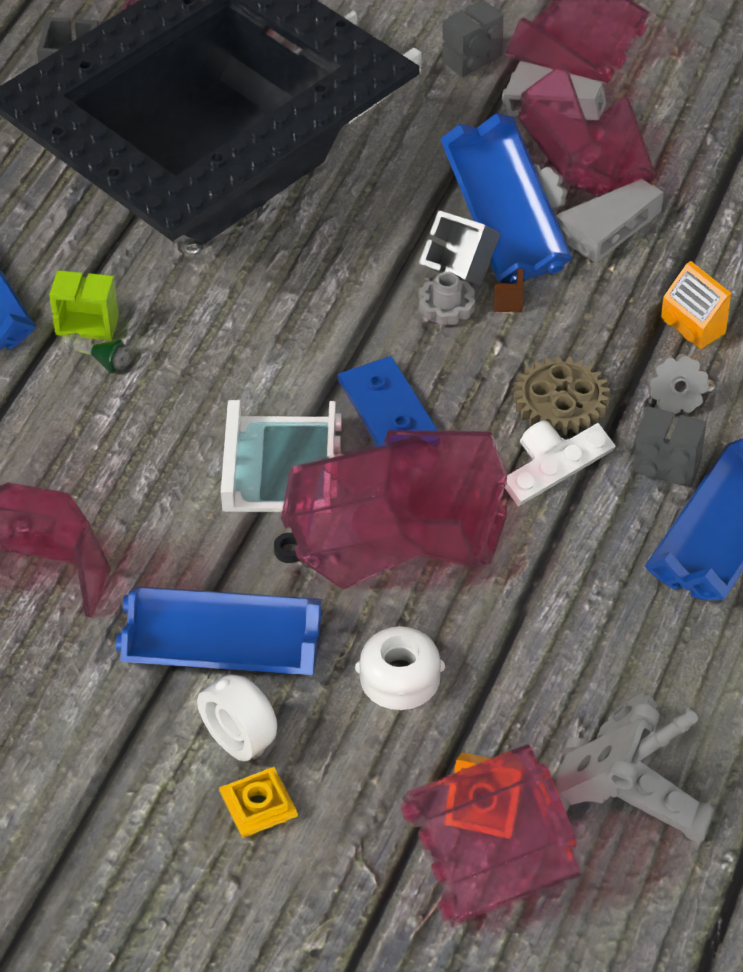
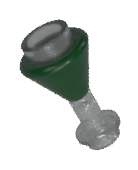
[64,333,130,373]

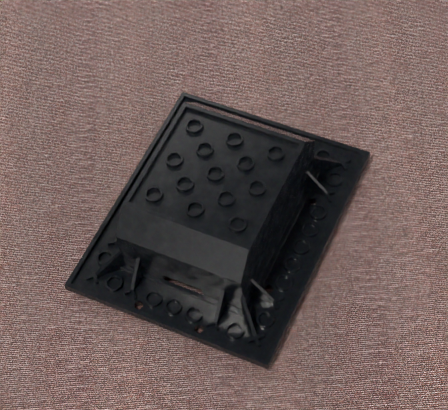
[0,0,419,244]

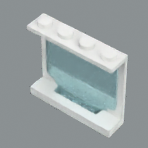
[221,400,342,512]

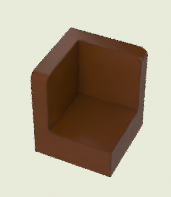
[493,269,523,312]

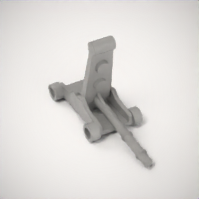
[540,704,714,842]

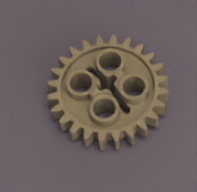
[513,356,610,436]

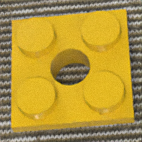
[219,767,298,838]

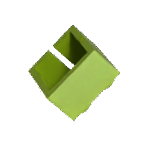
[49,270,119,341]

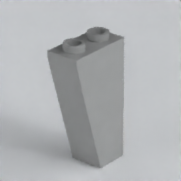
[502,61,607,120]
[555,179,663,263]

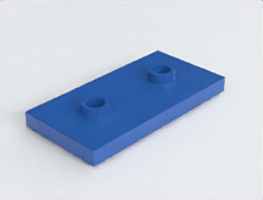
[338,356,441,462]

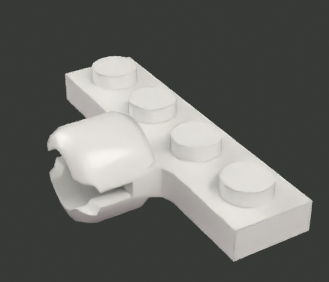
[501,420,615,507]

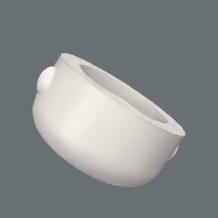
[355,626,445,710]
[197,675,278,761]

